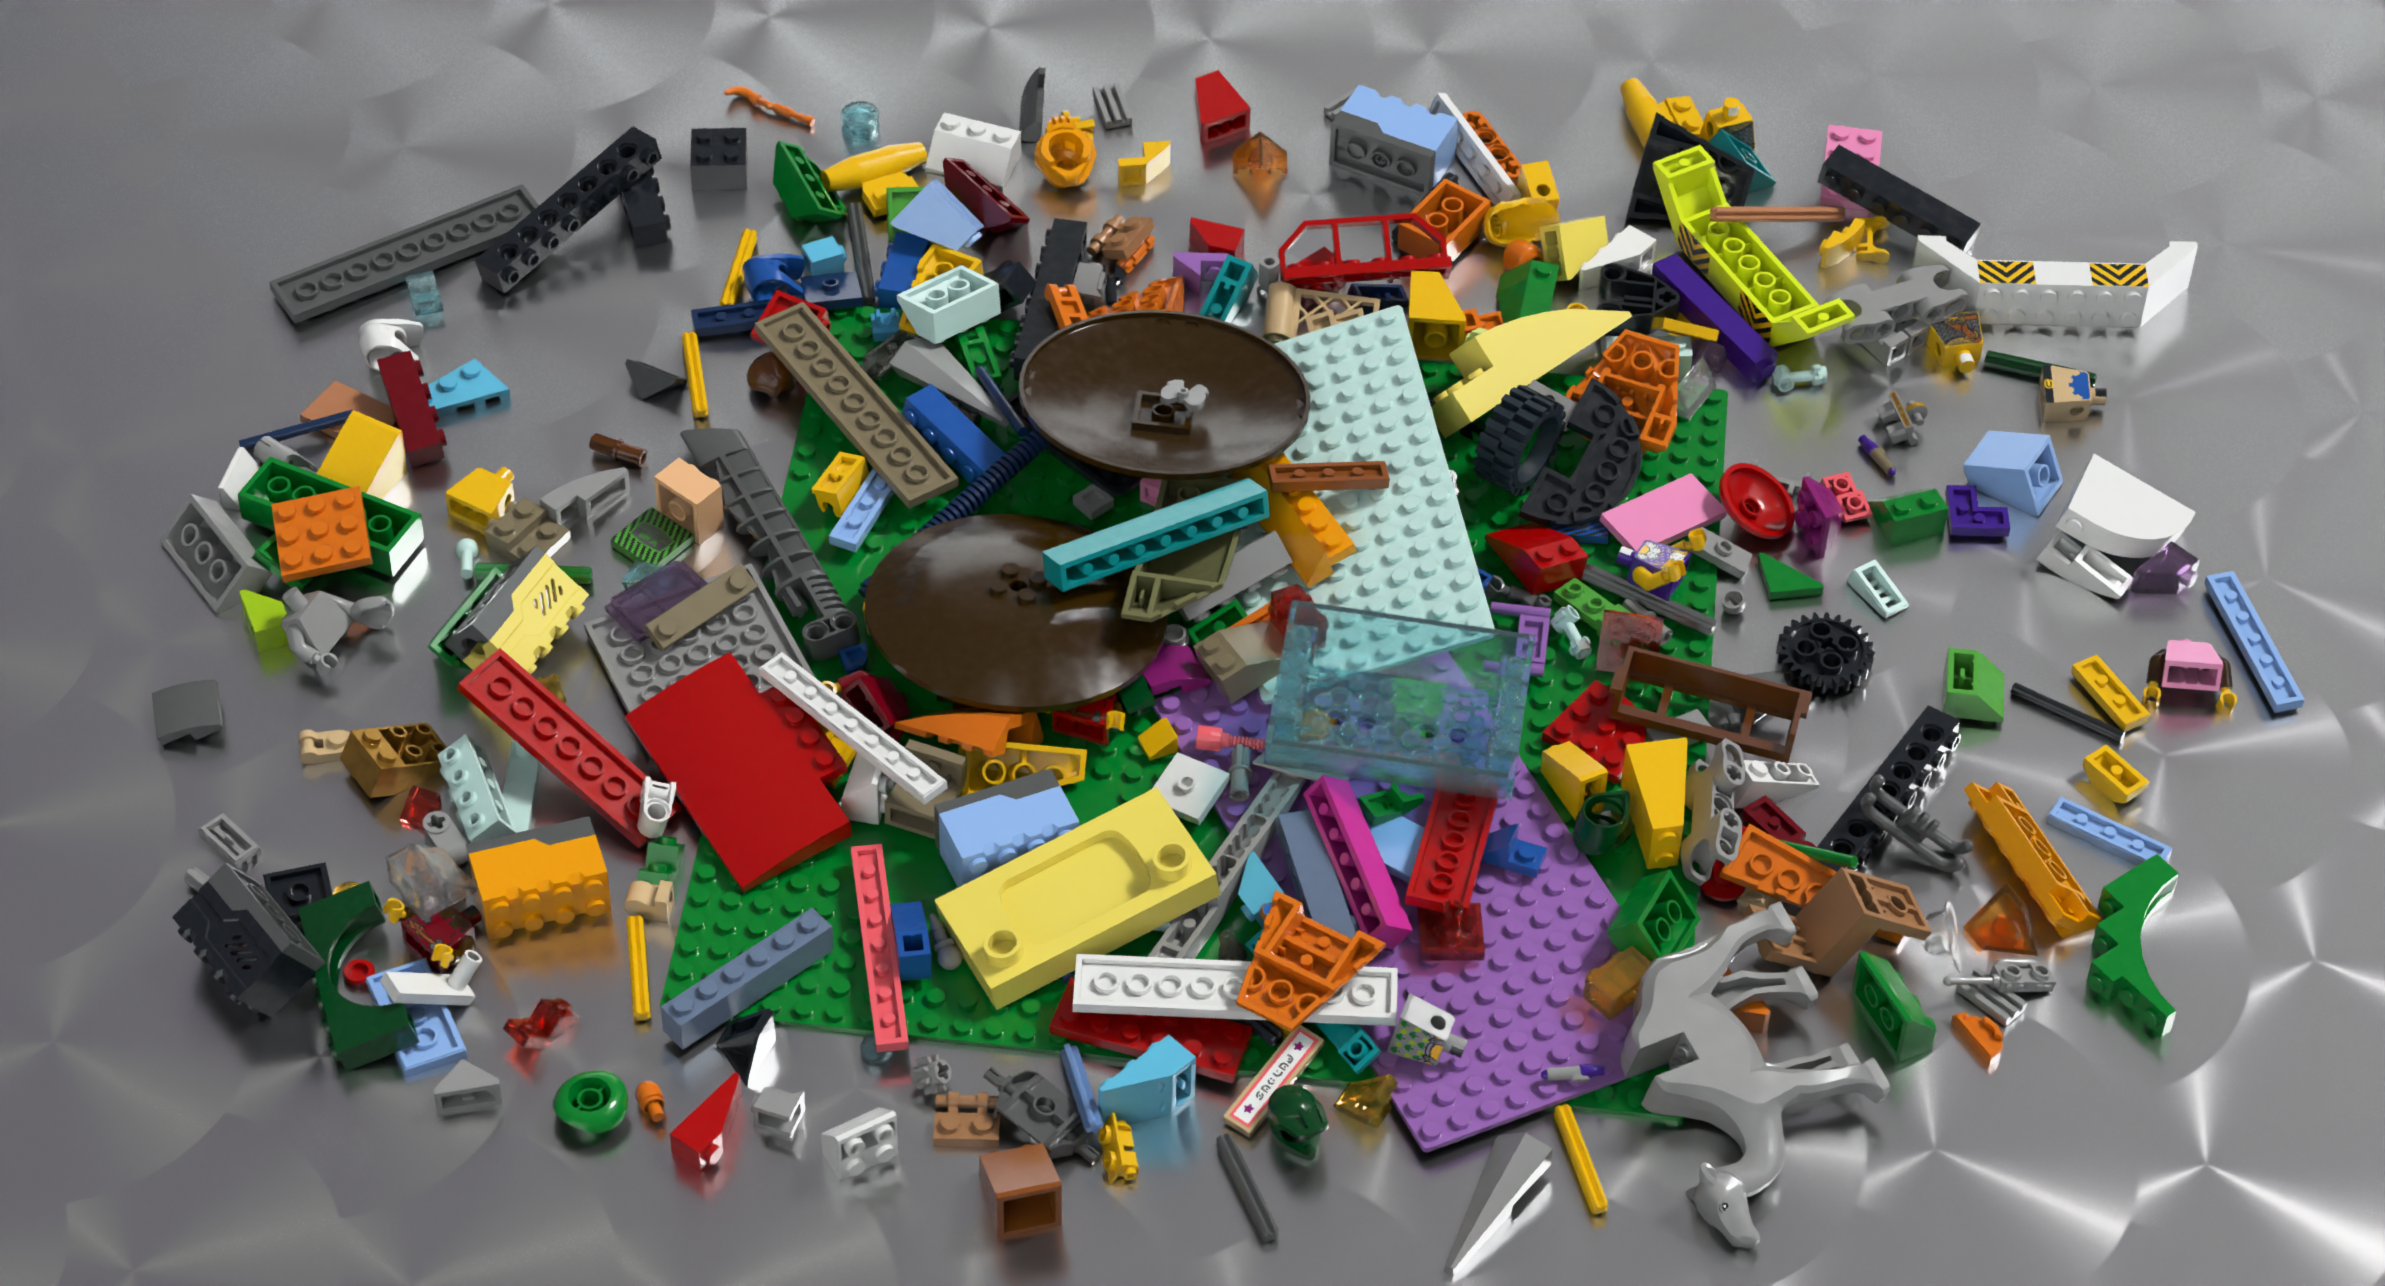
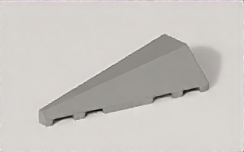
[889,337,1009,427]

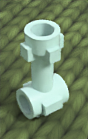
[1772,364,1827,392]
[1550,605,1592,659]

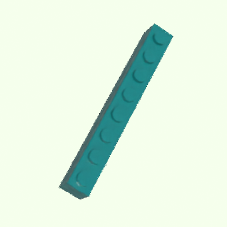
[1042,478,1270,592]

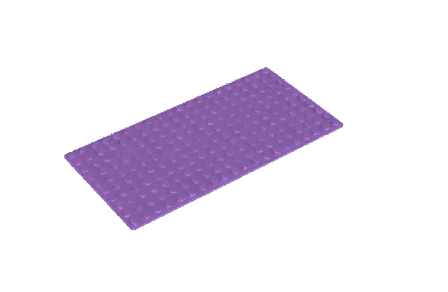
[1153,650,1669,1152]

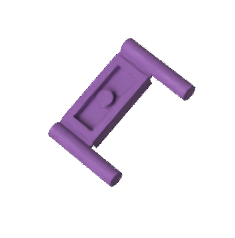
[1483,602,1551,677]

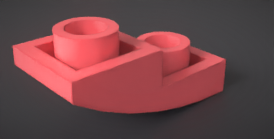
[1820,471,1873,523]

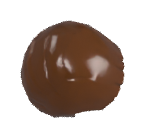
[747,352,796,398]

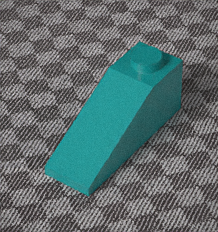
[1199,255,1259,323]

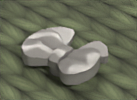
[1160,380,1209,412]

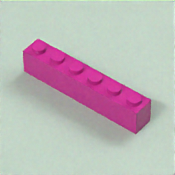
[1303,775,1413,949]

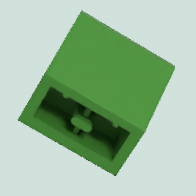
[1942,648,2004,723]

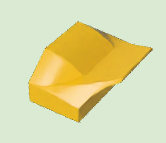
[2082,745,2149,803]

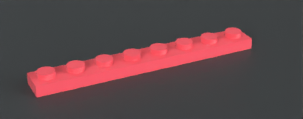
[851,844,909,1053]

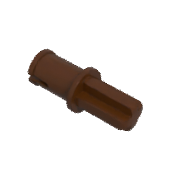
[589,433,648,467]

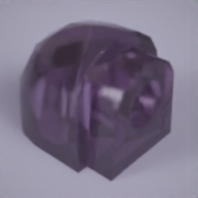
[1692,339,1728,375]

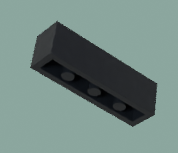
[619,167,671,248]

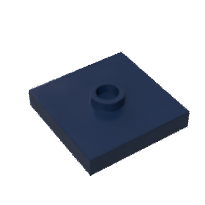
[800,271,863,310]

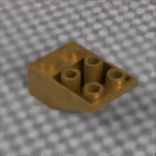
[340,723,447,798]

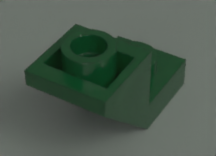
[1116,674,1156,716]

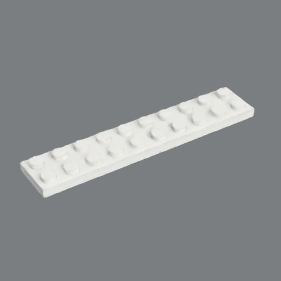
[1073,954,1398,1026]

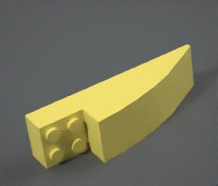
[1431,309,1632,438]

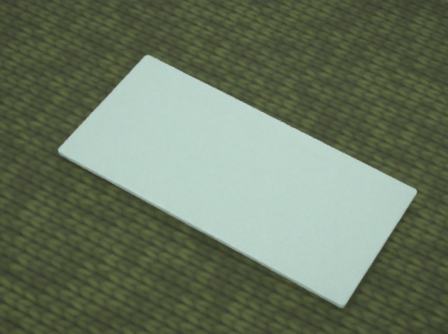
[1220,305,1495,705]

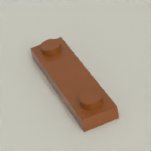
[1267,461,1390,493]

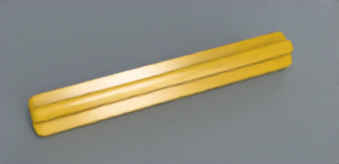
[719,228,757,306]
[681,331,708,418]
[626,915,651,1021]
[1554,1104,1608,1215]

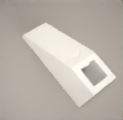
[1578,225,1657,291]
[1734,760,1820,808]

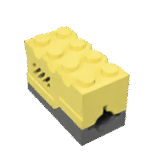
[445,545,589,674]

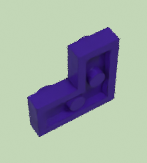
[1945,485,2010,537]

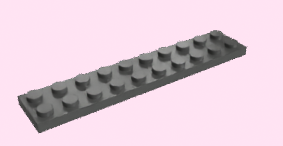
[269,184,539,323]

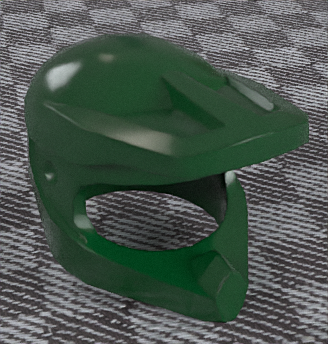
[1573,790,1635,856]
[1268,1084,1329,1160]

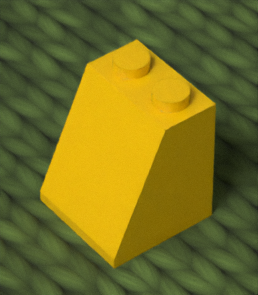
[1407,271,1466,361]
[316,410,408,499]

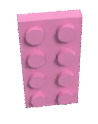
[1820,125,1882,211]

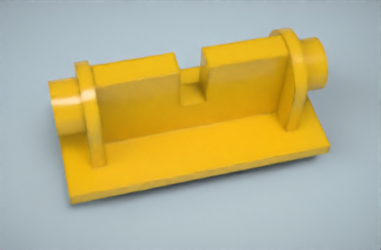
[1098,1112,1139,1185]

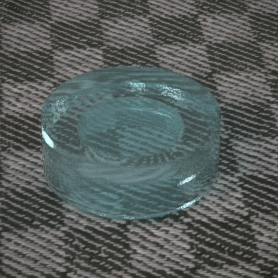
[860,1034,893,1067]

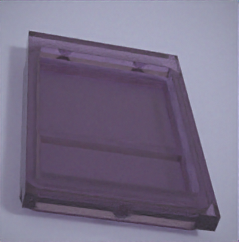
[604,560,708,643]

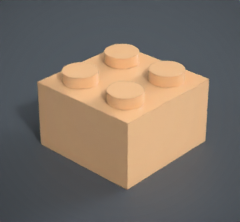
[654,458,724,545]

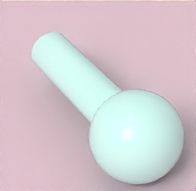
[455,538,479,579]

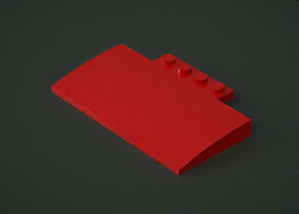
[625,652,852,892]

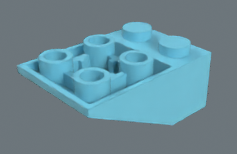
[1098,1035,1196,1124]

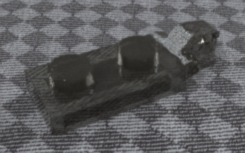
[860,329,921,383]

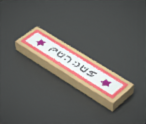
[1223,1025,1324,1138]

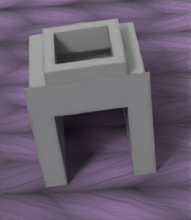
[1073,262,1107,309]
[751,1086,805,1137]

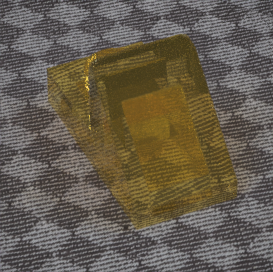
[1333,1074,1398,1128]

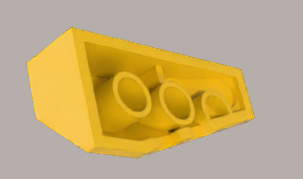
[899,243,984,337]
[958,742,1087,797]

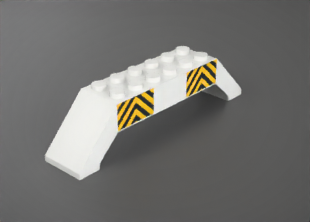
[1912,235,2198,328]

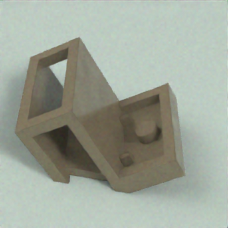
[885,739,967,839]

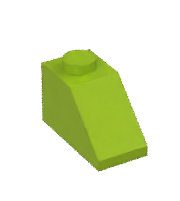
[239,589,288,652]

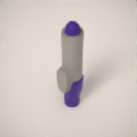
[1541,1064,1605,1083]

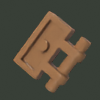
[1087,215,1155,259]
[933,1091,1000,1148]

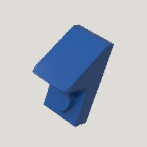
[1482,824,1547,878]

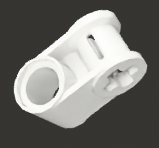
[637,776,676,838]

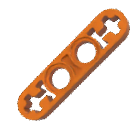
[1462,111,1521,186]

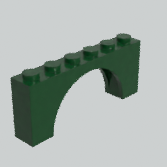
[297,881,420,1071]

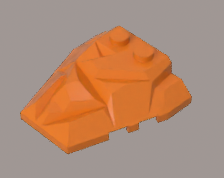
[1565,329,1680,456]

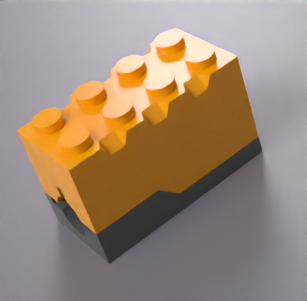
[466,816,612,941]

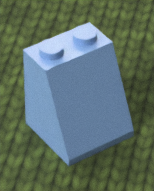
[890,179,984,251]
[1963,430,2063,516]

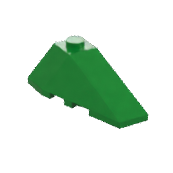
[1496,260,1560,323]

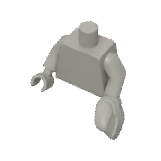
[281,587,395,675]

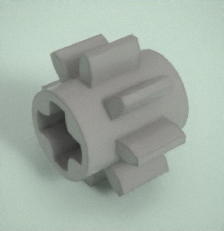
[911,1054,951,1096]

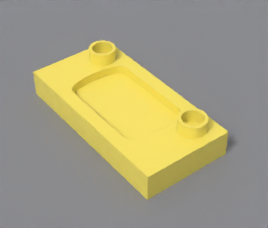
[934,787,1220,1010]

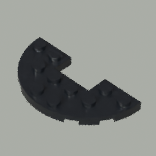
[1518,378,1642,527]

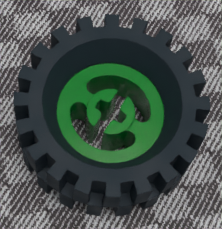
[1473,385,1566,496]

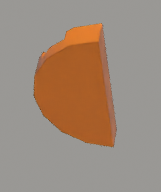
[1951,1012,2003,1066]

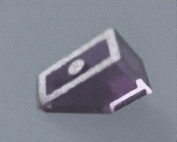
[2130,541,2200,594]

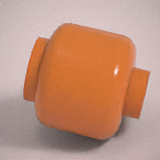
[1502,239,1544,271]

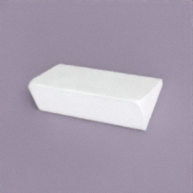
[218,447,260,511]

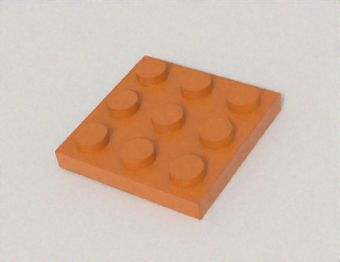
[271,486,373,583]

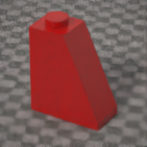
[1194,70,1251,145]

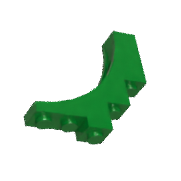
[2087,854,2179,1036]

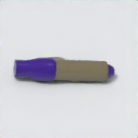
[1858,435,1896,476]

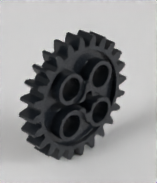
[1776,612,1875,693]

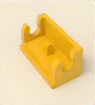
[811,452,869,518]

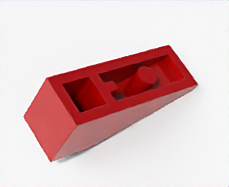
[670,1072,742,1173]

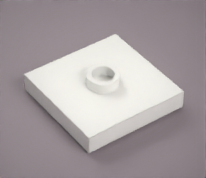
[1151,752,1231,825]

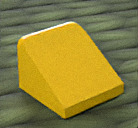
[1137,717,1178,761]

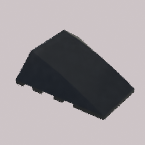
[1626,112,1755,220]

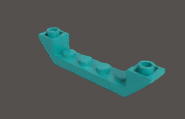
[1245,927,1382,1074]

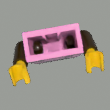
[2142,639,2237,712]

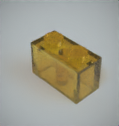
[1583,946,1651,1021]

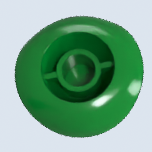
[553,1070,628,1133]

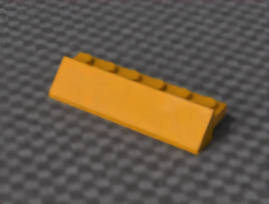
[1229,452,1357,588]
[1963,782,2103,939]

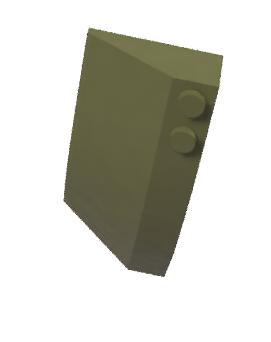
[1121,477,1242,622]

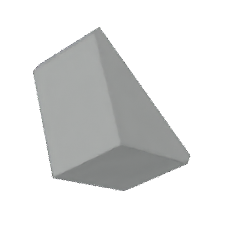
[433,1058,502,1114]

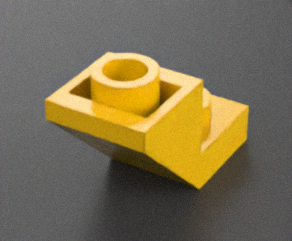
[1118,141,1171,186]

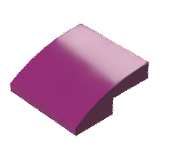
[1143,645,1211,696]

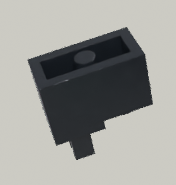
[984,259,1037,312]

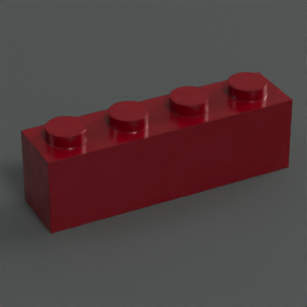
[377,350,447,468]

